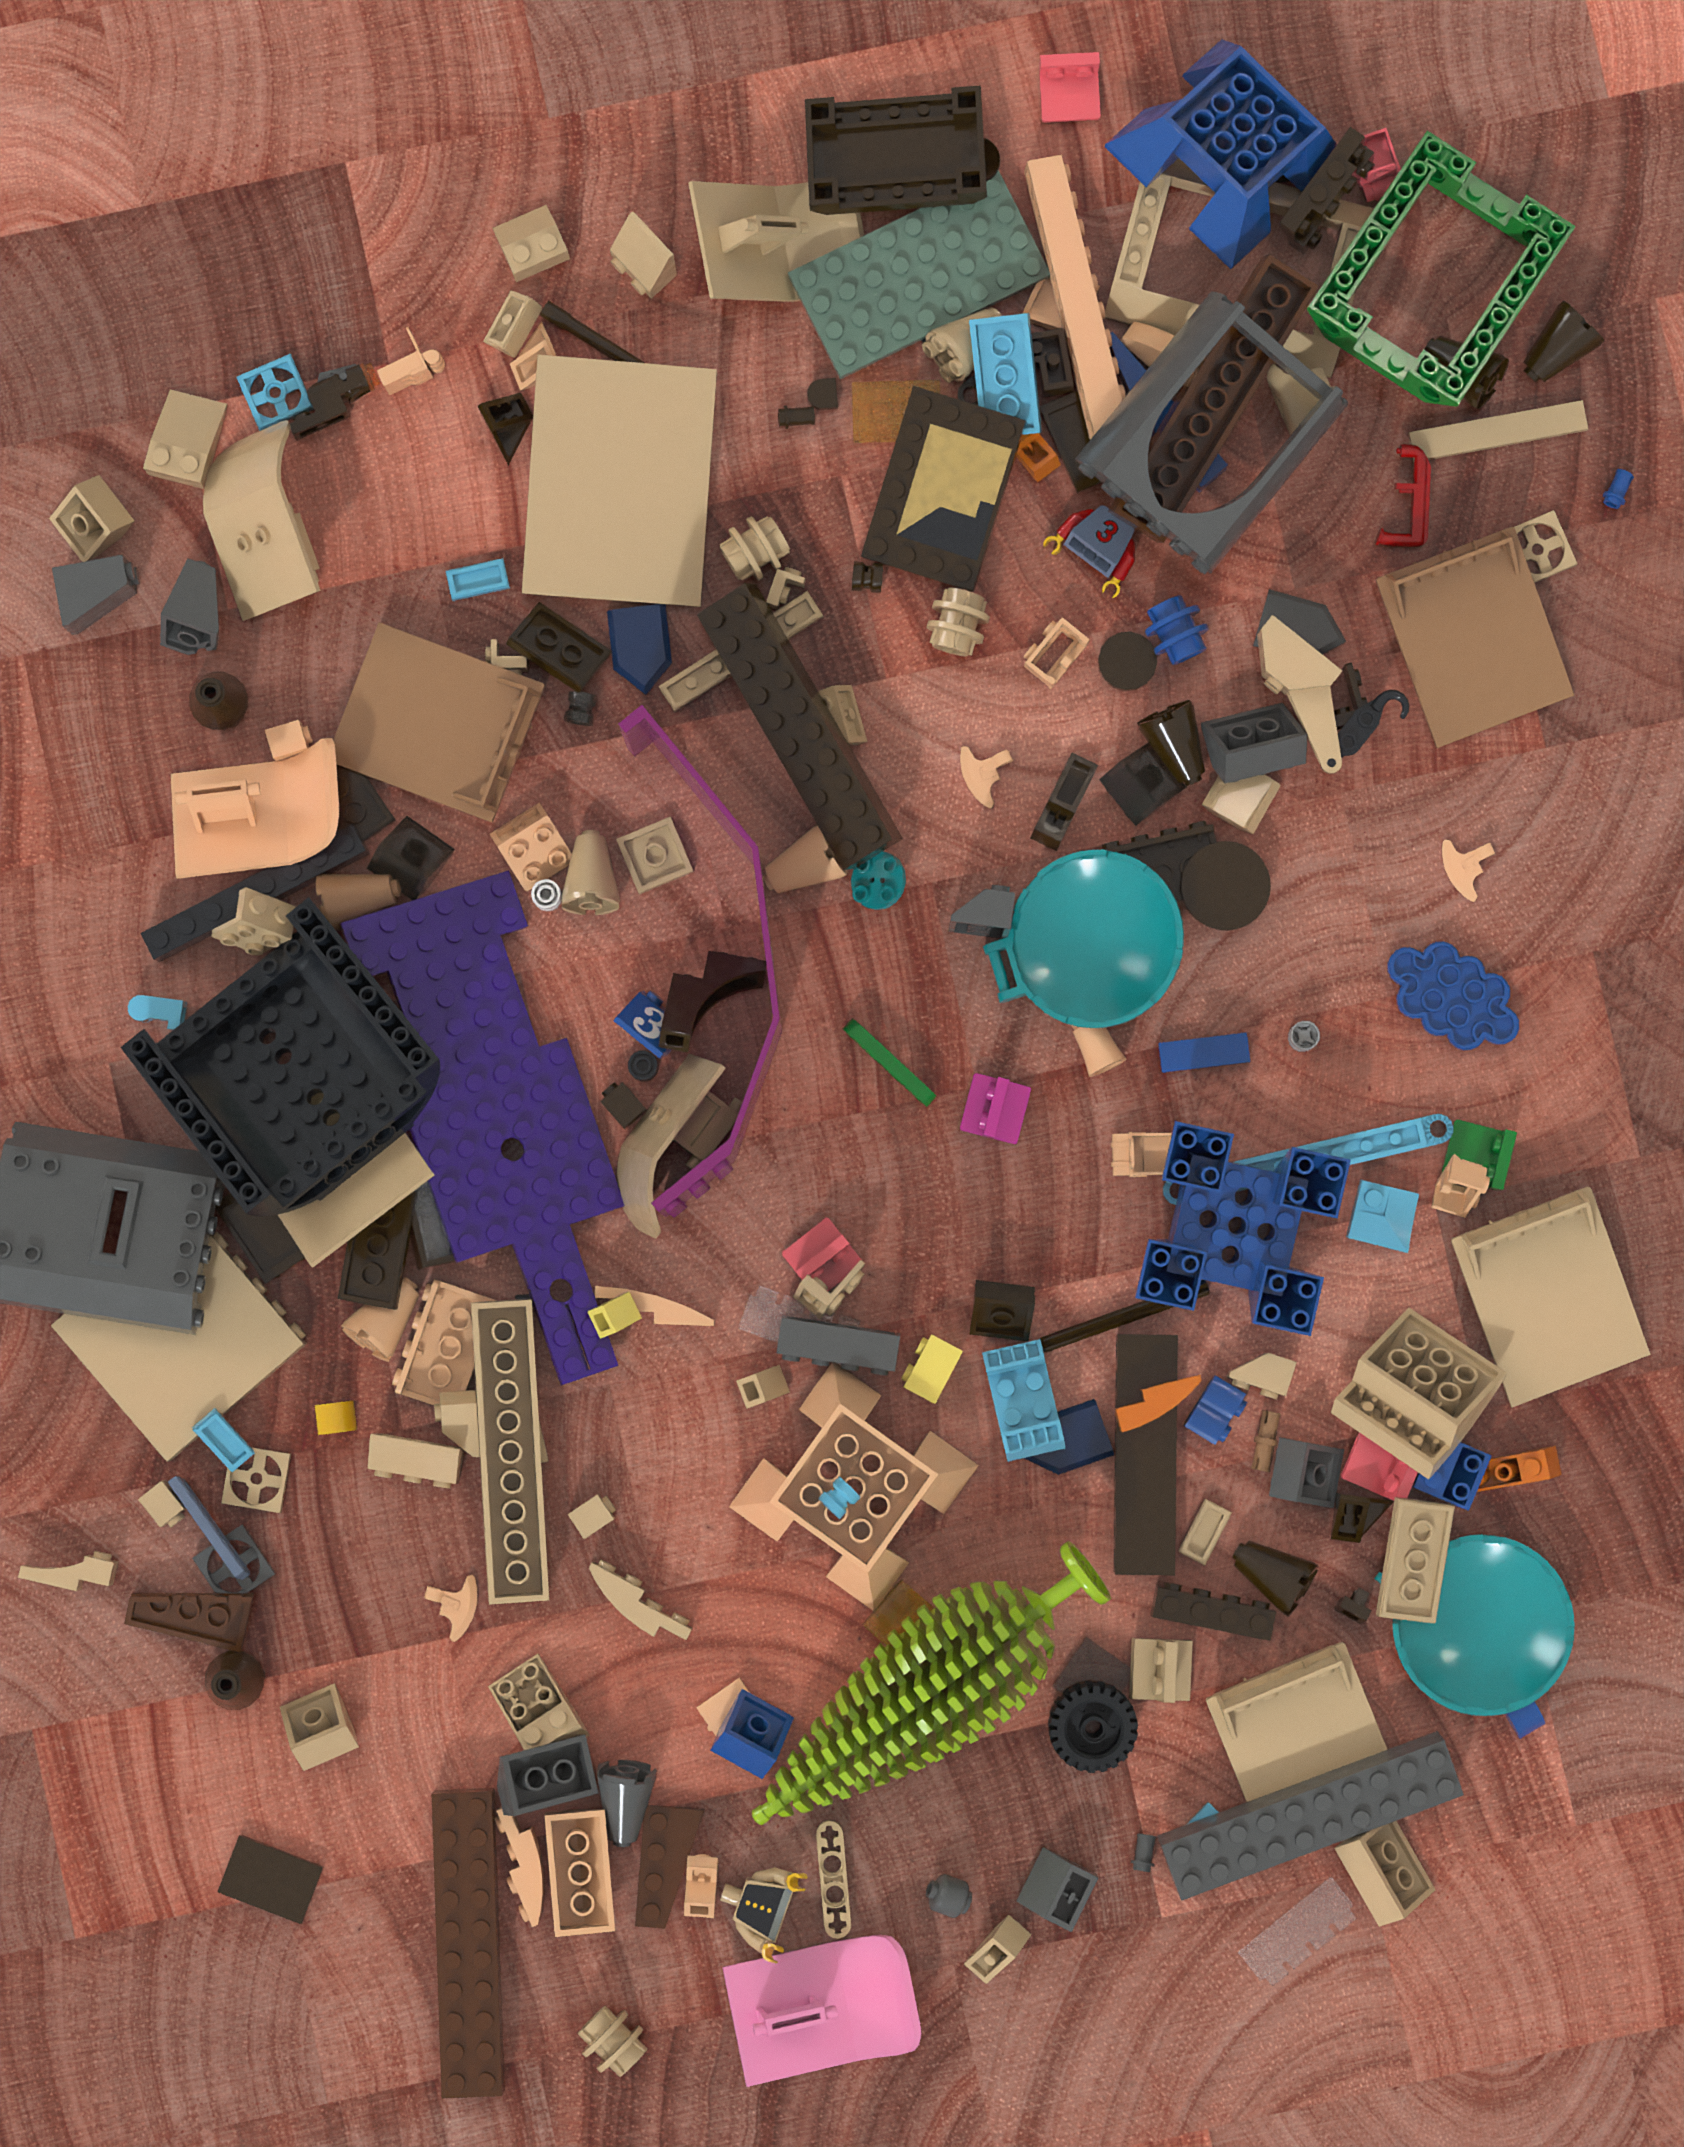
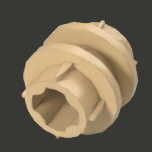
[720,516,790,581]
[927,588,990,656]
[577,2006,647,2077]

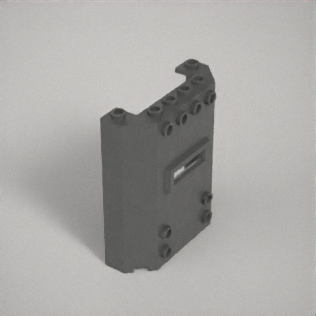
[0,1122,225,1335]

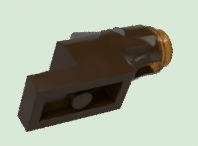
[289,362,381,440]

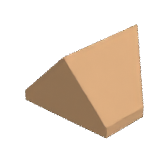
[510,321,556,391]

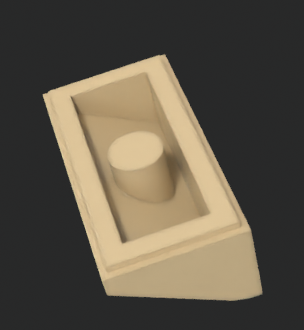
[483,290,542,358]

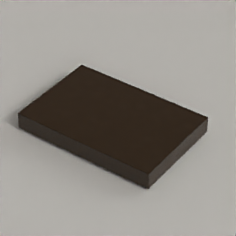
[506,602,612,693]
[336,764,396,842]
[218,1834,324,1924]

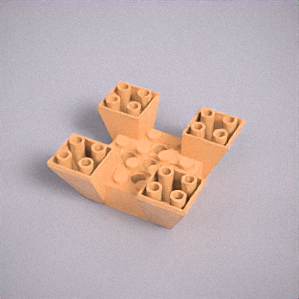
[729,1362,979,1612]

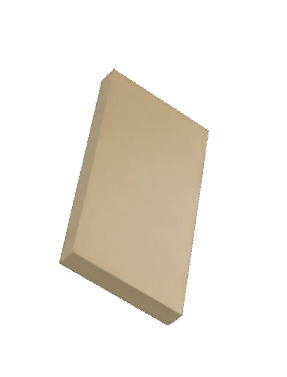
[1376,1497,1455,1624]

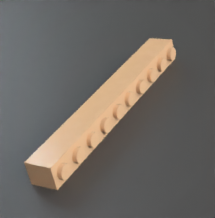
[1024,154,1126,440]

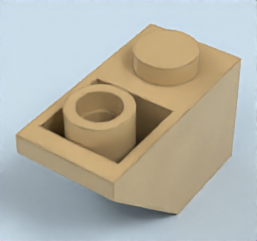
[1227,1353,1297,1400]

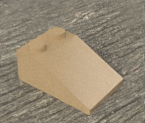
[610,211,677,299]
[143,389,228,489]

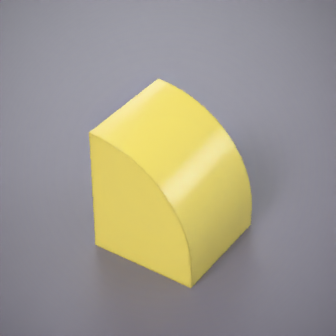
[588,1292,642,1339]

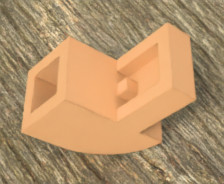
[684,1854,718,1918]

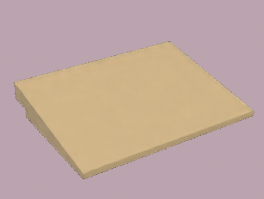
[522,354,717,607]

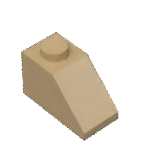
[434,1390,480,1457]
[964,1915,1031,1984]

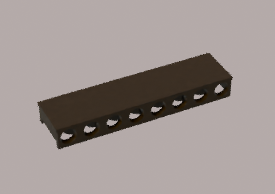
[1113,1334,1178,1576]

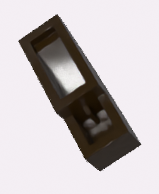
[1030,753,1098,851]

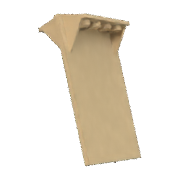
[278,1093,434,1268]
[1451,1187,1651,1407]
[1206,1642,1387,1802]

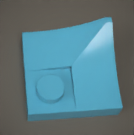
[1346,1179,1419,1253]

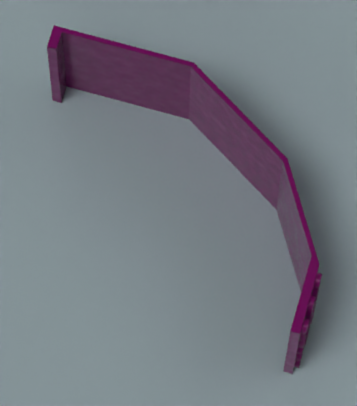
[618,705,782,1218]

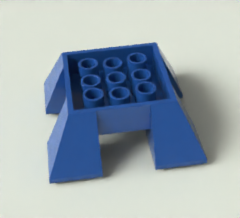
[1104,39,1337,269]
[1135,1121,1351,1336]

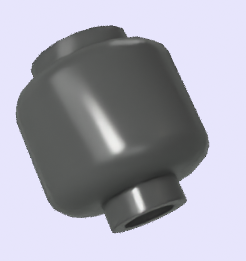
[925,1874,972,1918]

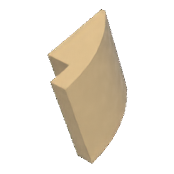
[1331,1308,1507,1479]

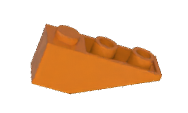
[1477,1445,1562,1492]

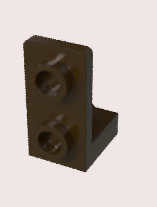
[1334,663,1368,730]

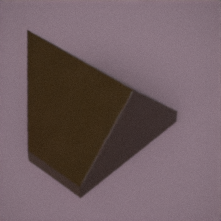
[478,393,533,466]
[1331,1493,1394,1543]

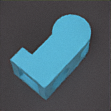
[128,995,187,1030]

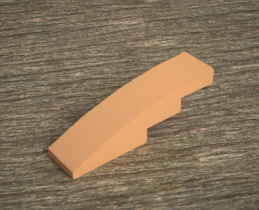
[595,1286,715,1326]

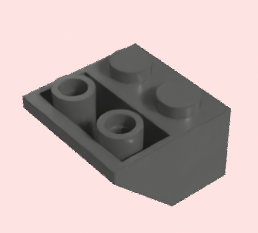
[1016,1847,1098,1932]

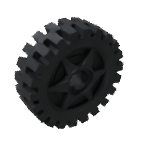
[1048,1681,1138,1773]

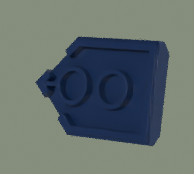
[607,604,672,695]
[1024,1399,1114,1475]

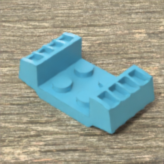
[982,1339,1066,1462]

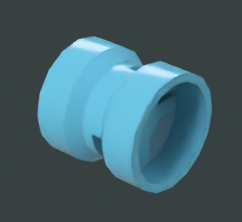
[818,1476,861,1519]

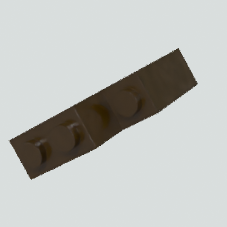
[659,951,766,1052]

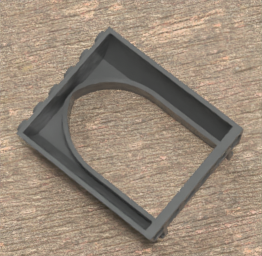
[1075,291,1348,575]

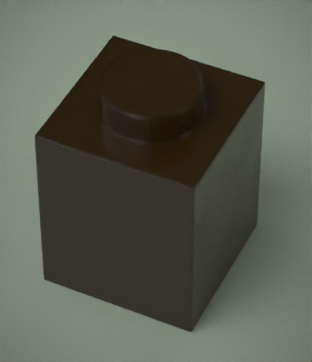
[600,1082,647,1129]

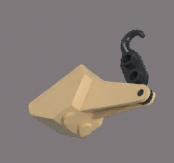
[1257,615,1410,774]

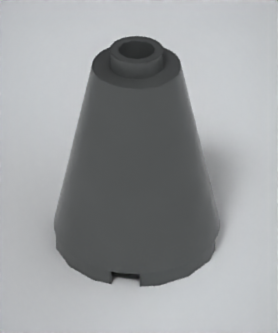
[597,1760,657,1847]

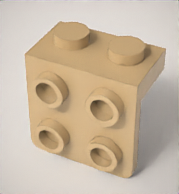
[212,887,296,955]

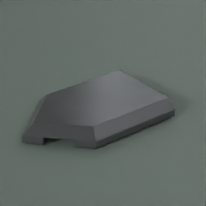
[1253,589,1346,655]

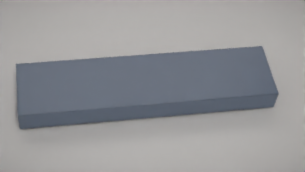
[168,1476,250,1580]

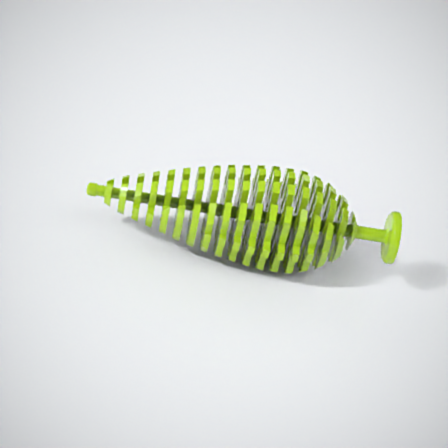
[752,1541,1111,1825]

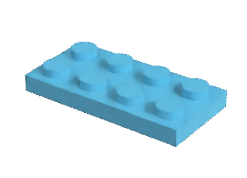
[969,313,1042,435]

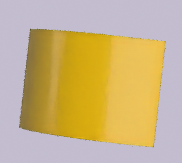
[315,1401,357,1435]

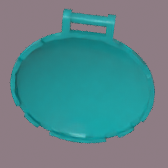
[983,850,1184,1028]
[1374,1534,1575,1716]

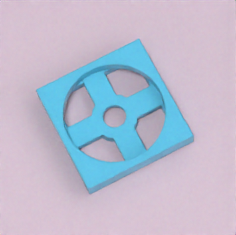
[237,354,314,431]

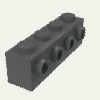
[776,1315,901,1375]

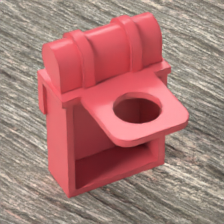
[1357,128,1401,203]

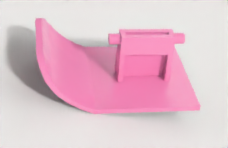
[722,1935,921,2087]

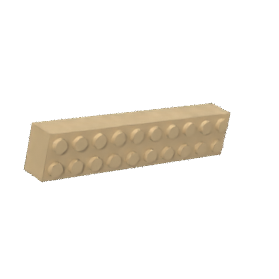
[471,1299,549,1605]

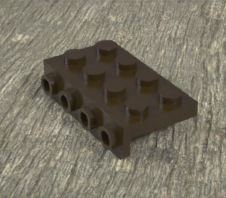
[1102,821,1216,902]

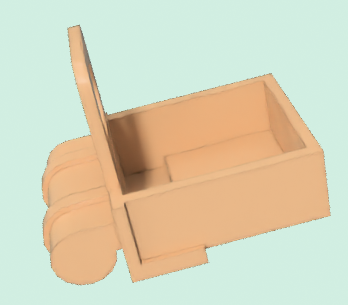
[377,327,445,395]
[1111,1132,1172,1177]

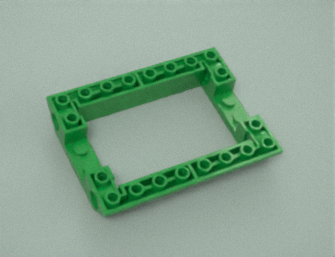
[1307,130,1576,407]

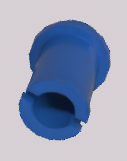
[1603,469,1634,509]

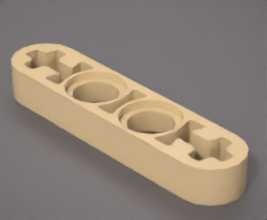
[816,1819,851,1939]

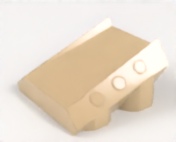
[1202,775,1281,834]

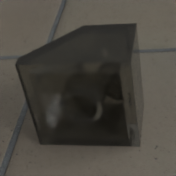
[1099,742,1187,826]
[367,816,455,900]

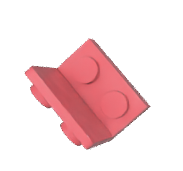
[1039,52,1101,123]
[1341,1432,1418,1501]

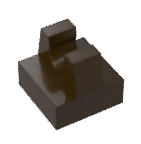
[1334,1588,1372,1624]

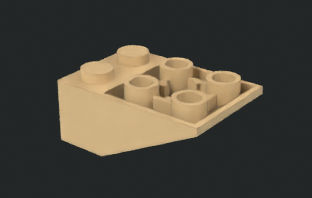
[488,1654,590,1750]

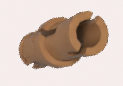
[1251,1410,1281,1472]

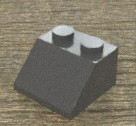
[1269,1437,1344,1508]

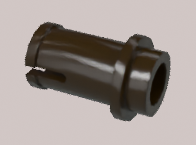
[778,405,815,429]

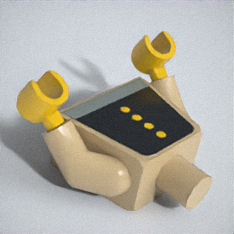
[720,1867,808,1964]

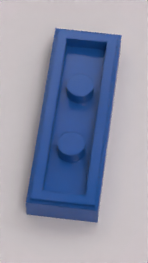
[1158,1032,1251,1073]

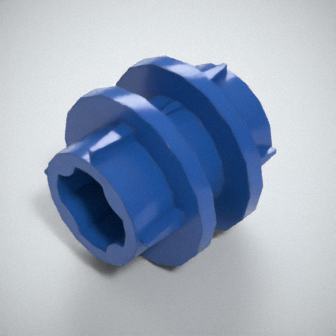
[1144,595,1209,665]

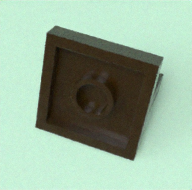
[969,1280,1036,1342]

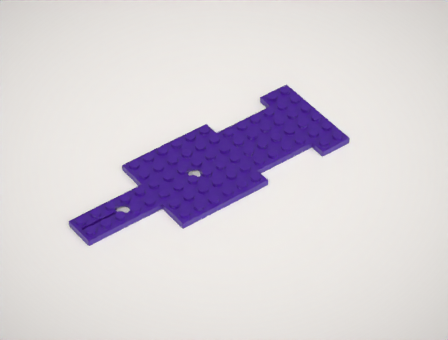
[340,870,625,1386]

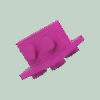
[960,1073,1031,1145]

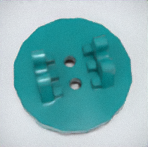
[851,852,906,910]

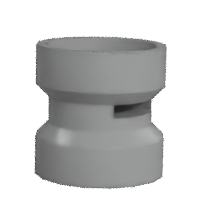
[1288,1021,1320,1052]

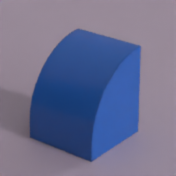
[1505,1701,1545,1739]

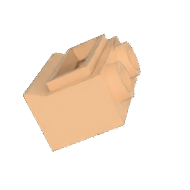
[1024,617,1090,689]
[1431,1154,1490,1218]

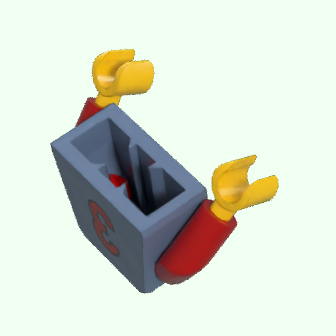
[1043,505,1136,598]

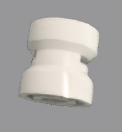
[531,879,562,911]

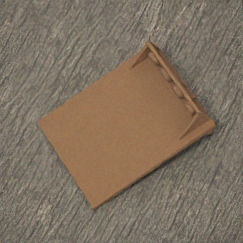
[1376,527,1574,748]
[333,622,545,822]

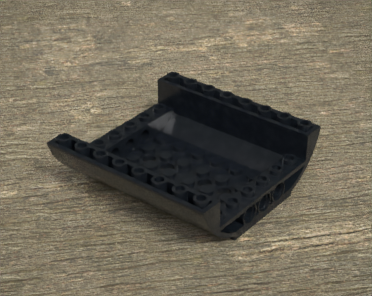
[120,897,440,1217]

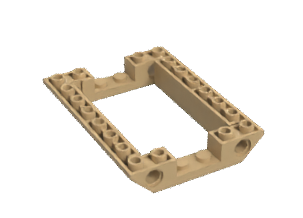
[1105,158,1374,378]

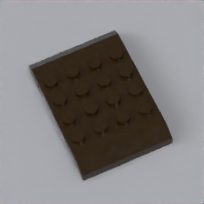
[805,85,987,215]

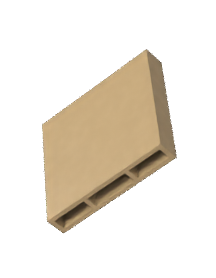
[51,1232,307,1462]

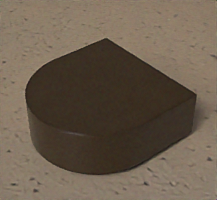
[807,378,838,410]

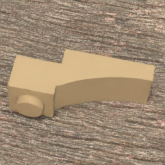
[18,1551,119,1591]

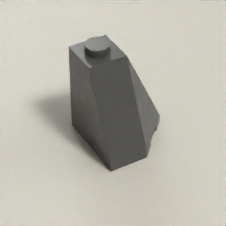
[160,558,219,655]

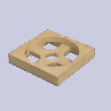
[1514,510,1577,583]
[221,1447,291,1513]

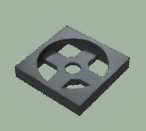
[192,1524,276,1593]

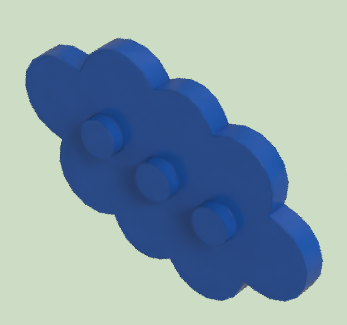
[1387,941,1519,1051]

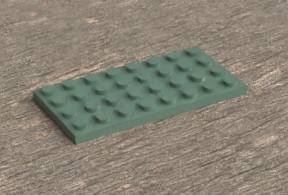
[788,170,1050,380]

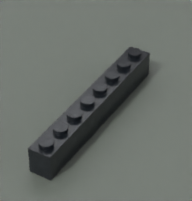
[140,824,370,962]

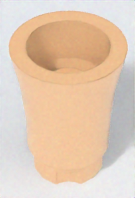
[1071,1025,1126,1077]

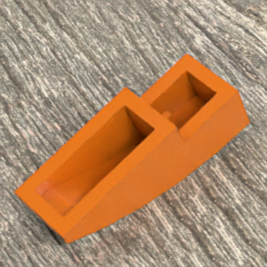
[1016,433,1061,483]
[1114,1375,1202,1432]

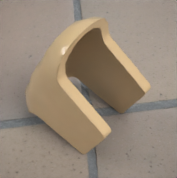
[1267,364,1331,435]

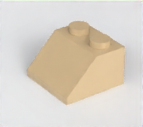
[492,205,570,282]
[49,475,135,562]
[280,1683,359,1771]

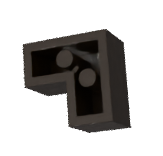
[1031,328,1074,398]

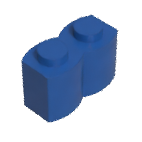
[1183,1375,1247,1445]

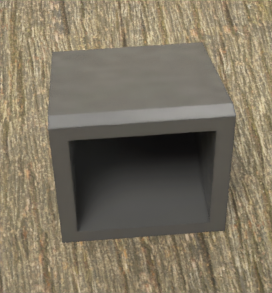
[52,555,140,635]

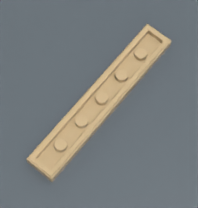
[1408,400,1588,462]
[658,591,823,712]

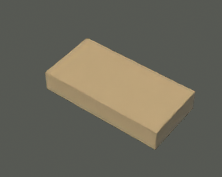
[1178,1499,1232,1565]

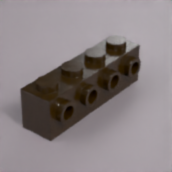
[1150,1582,1276,1641]

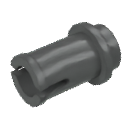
[1131,1833,1156,1872]

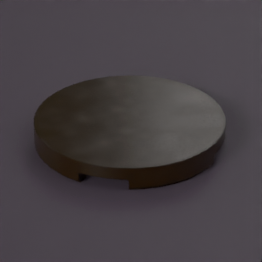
[1181,841,1271,931]

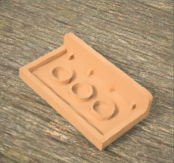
[392,1279,497,1405]

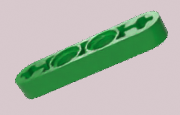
[842,1018,937,1107]

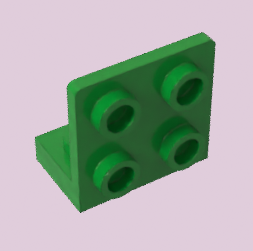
[1441,1119,1517,1191]

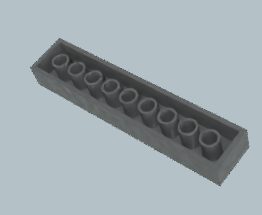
[1157,1731,1464,1901]

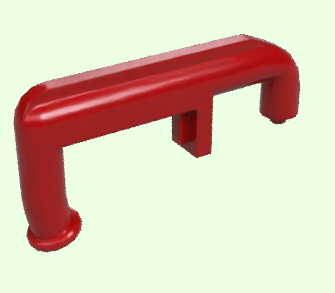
[1375,444,1431,547]

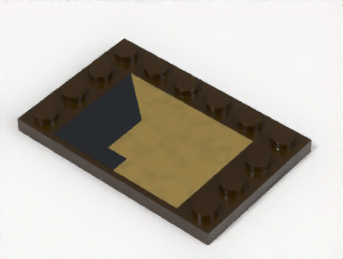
[861,386,1027,592]

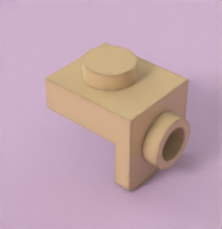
[485,639,529,675]

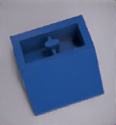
[1412,1442,1492,1511]

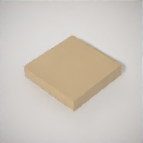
[616,816,694,895]

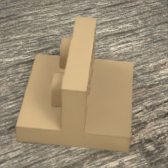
[1129,1638,1193,1703]

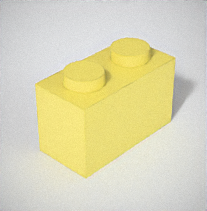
[901,1334,963,1404]

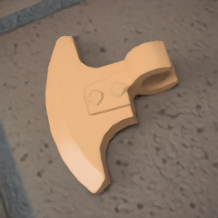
[960,746,1013,809]
[1442,840,1495,902]
[424,1575,477,1642]

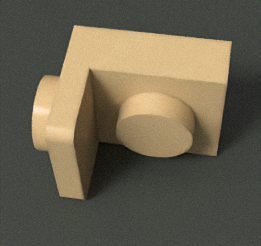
[766,567,806,610]

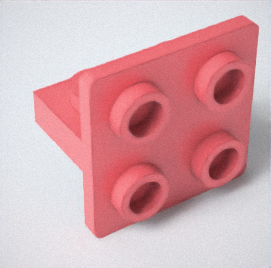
[782,1218,862,1292]

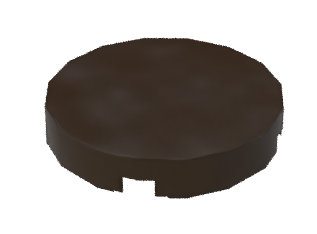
[1098,631,1157,691]

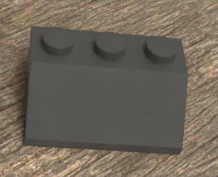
[1201,703,1307,784]
[497,1734,599,1816]

